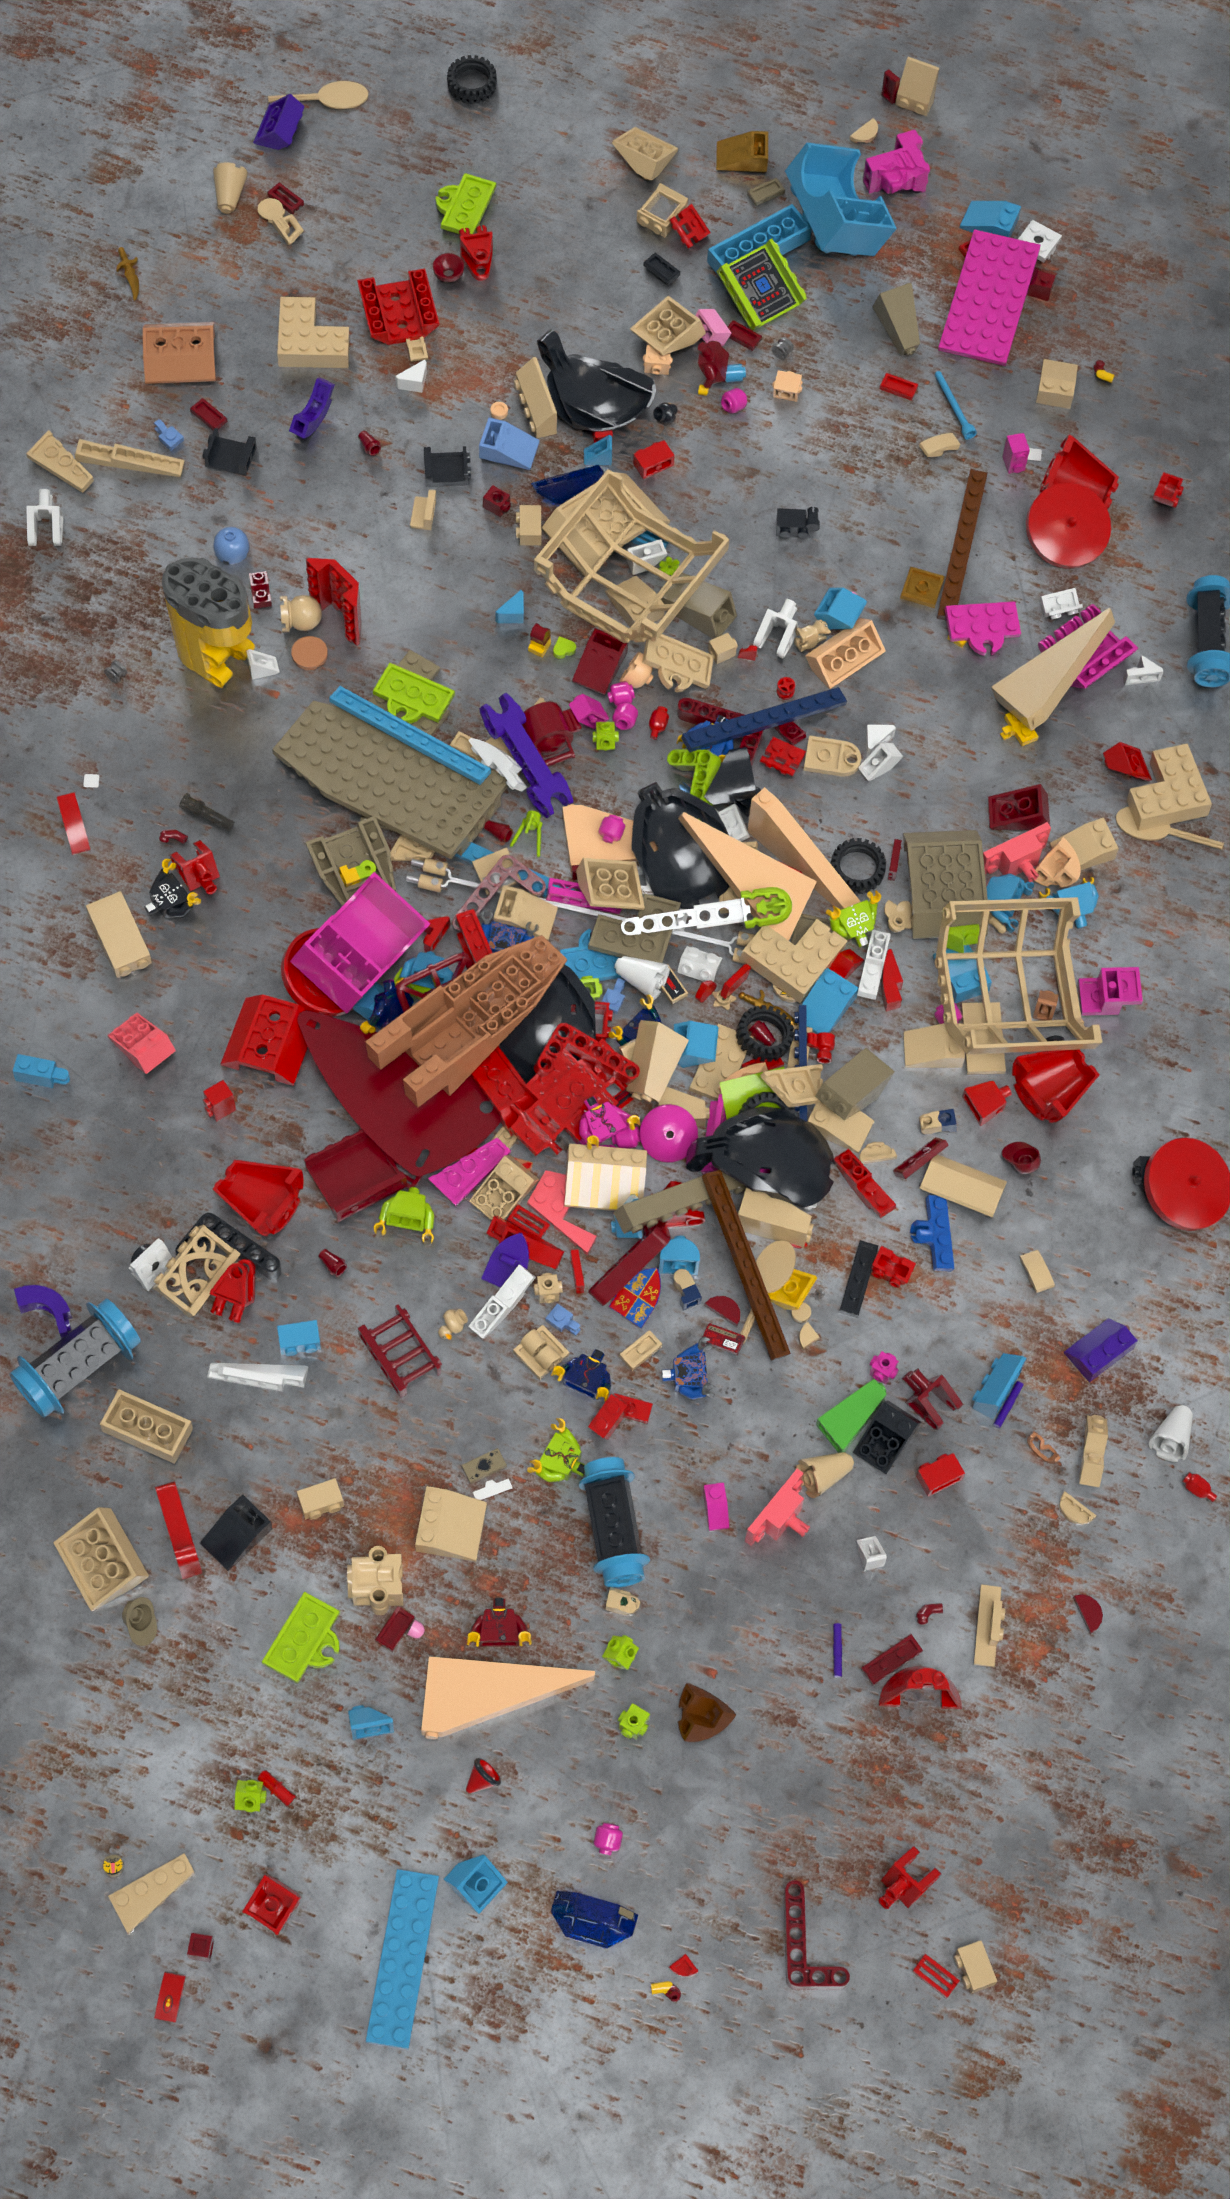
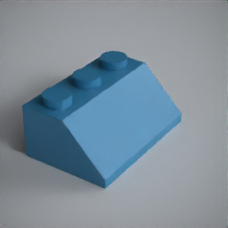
[972,1353,1027,1420]

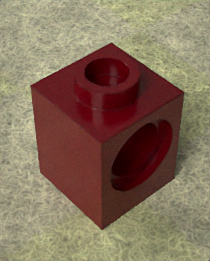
[483,485,511,517]
[187,1933,214,1962]

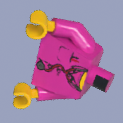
[579,1096,641,1150]

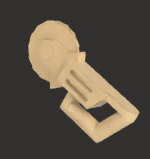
[258,198,304,246]

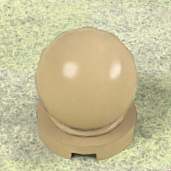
[280,595,322,633]

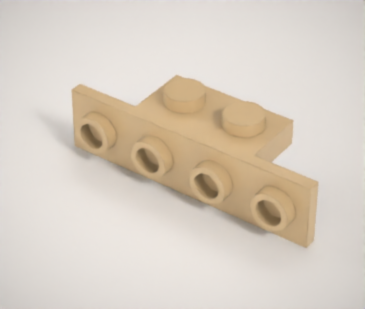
[974,1584,1005,1668]

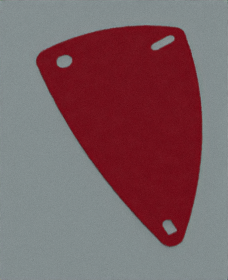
[297,1011,501,1176]

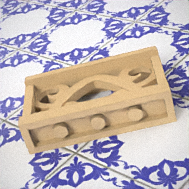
[153,1225,241,1318]

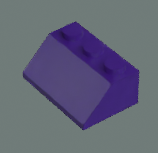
[253,94,305,150]
[1064,1318,1138,1383]

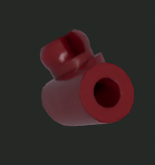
[159,829,188,844]
[916,1603,943,1625]

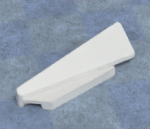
[207,1363,308,1392]

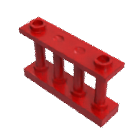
[456,909,492,965]

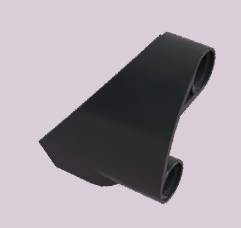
[704,747,756,805]

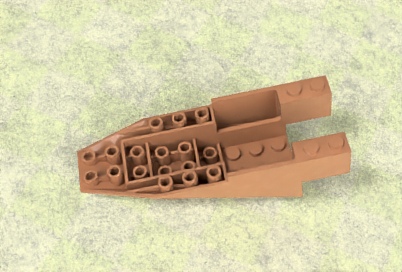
[365,935,567,1107]

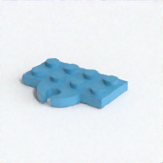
[560,929,622,981]

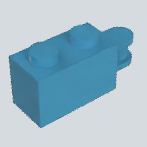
[13,1054,70,1088]

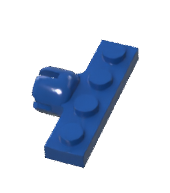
[910,1195,955,1272]

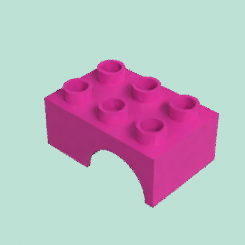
[290,872,430,1013]

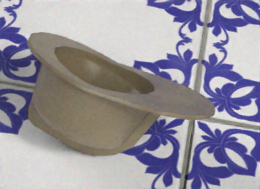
[122,1597,157,1646]

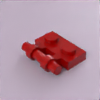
[669,204,711,249]
[760,737,806,777]

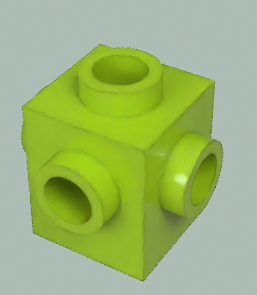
[592,722,619,751]
[580,976,602,1001]
[602,1635,639,1670]
[618,1703,650,1740]
[235,1780,267,1812]

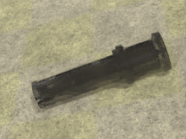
[179,793,235,831]

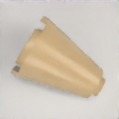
[213,162,248,214]
[796,1452,854,1498]

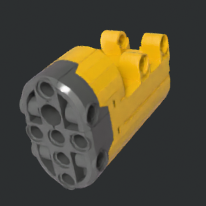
[162,557,255,688]

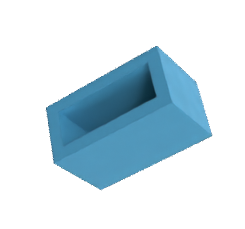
[277,1320,321,1356]

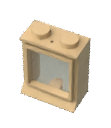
[637,183,688,238]

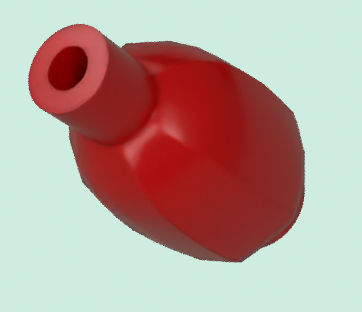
[649,706,669,740]
[1182,1472,1217,1502]

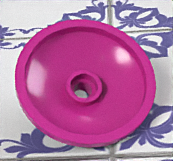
[640,1104,698,1163]

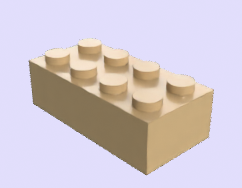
[100,1389,193,1464]

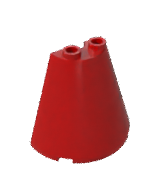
[1040,434,1119,509]
[1012,1049,1100,1123]
[213,1160,304,1236]
[879,1666,962,1709]

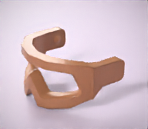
[1027,1431,1061,1464]

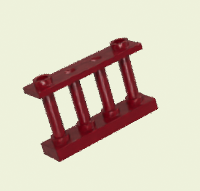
[358,1304,442,1398]

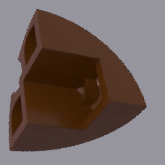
[678,1683,736,1742]

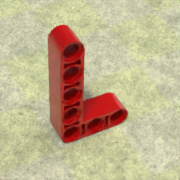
[534,1023,640,1084]
[155,1481,202,1580]

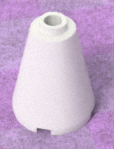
[614,956,670,1000]
[1149,1405,1193,1462]

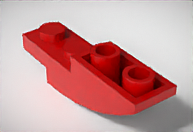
[834,1149,896,1218]
[486,1216,565,1269]

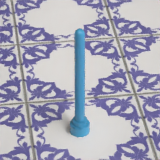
[935,371,977,440]

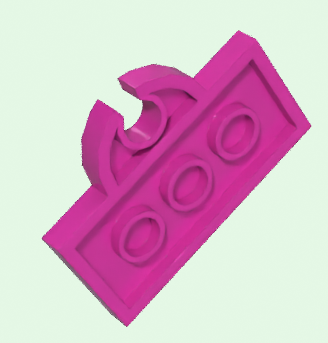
[944,602,1021,656]

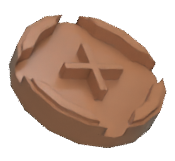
[291,636,328,670]

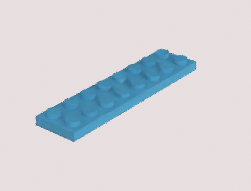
[366,1869,439,2050]

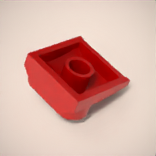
[242,1874,302,1935]

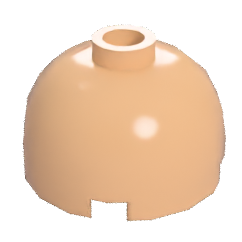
[620,651,654,689]

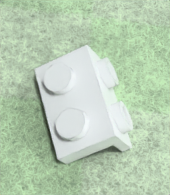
[1040,588,1083,620]
[716,804,750,842]
[677,946,722,982]

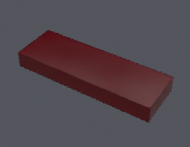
[893,1137,949,1179]
[861,1634,923,1686]

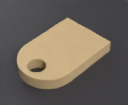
[803,736,861,777]

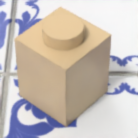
[708,633,738,664]

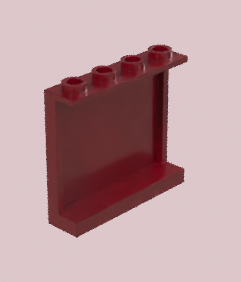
[304,1129,407,1222]

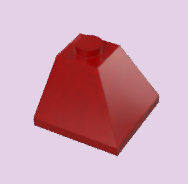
[1103,742,1152,782]

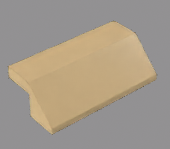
[920,1154,1007,1217]

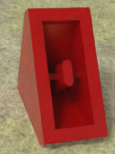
[829,949,864,979]

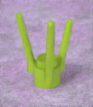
[510,811,543,857]

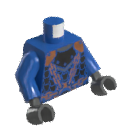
[481,910,539,953]
[662,1337,716,1400]

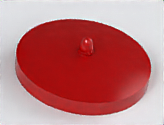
[1026,483,1111,569]
[281,928,354,1017]
[1144,1138,1230,1231]

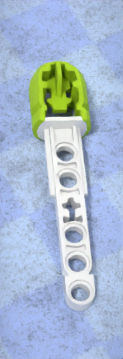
[621,887,792,936]

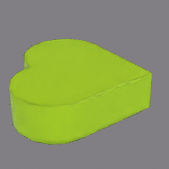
[553,636,576,659]

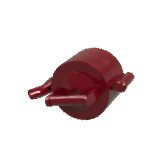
[514,701,582,767]

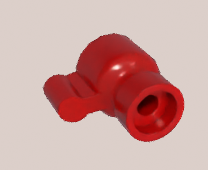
[807,1032,835,1064]

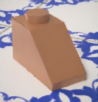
[1033,990,1059,1021]

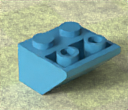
[814,588,867,629]
[673,1021,719,1068]

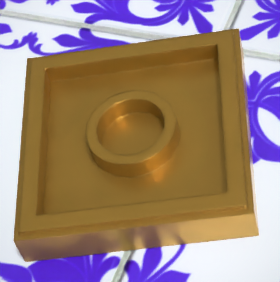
[900,566,945,608]

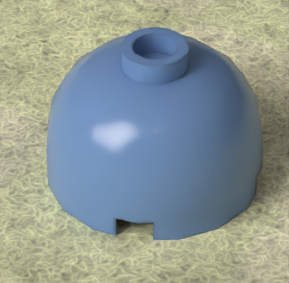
[213,527,250,564]

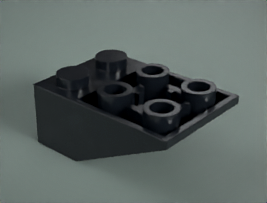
[853,1400,922,1474]
[200,1494,273,1571]

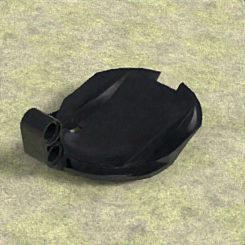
[537,329,656,432]
[631,782,730,909]
[500,964,596,1084]
[685,1106,835,1208]

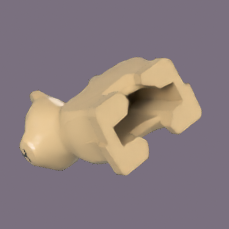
[794,620,831,652]

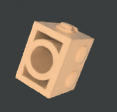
[643,345,673,375]
[772,370,803,402]

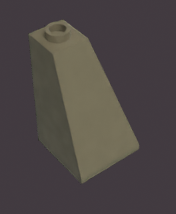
[872,282,920,356]

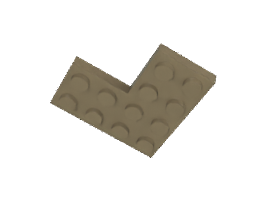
[369,650,450,736]
[588,894,681,963]

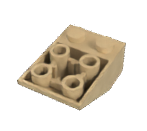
[494,885,558,941]
[469,1155,540,1220]

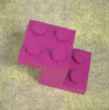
[1078,967,1143,1016]

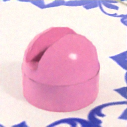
[407,1620,425,1638]

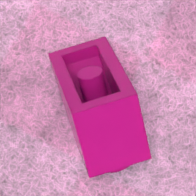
[703,1482,729,1531]

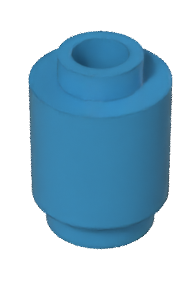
[725,364,746,383]

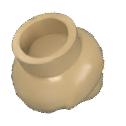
[438,1309,468,1340]

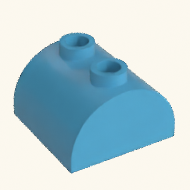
[659,1236,700,1275]

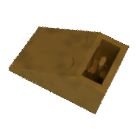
[716,131,768,172]

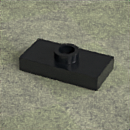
[643,252,681,285]

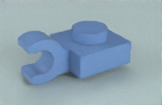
[154,419,184,451]
[601,978,626,1014]
[545,1304,581,1336]

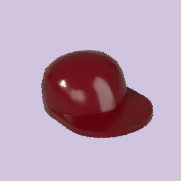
[1002,1142,1041,1174]

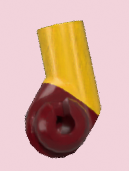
[1093,360,1115,383]
[651,1981,681,2002]

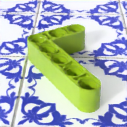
[667,749,721,820]

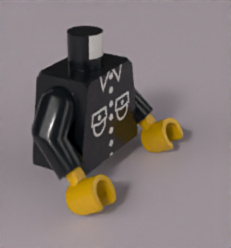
[144,858,201,918]

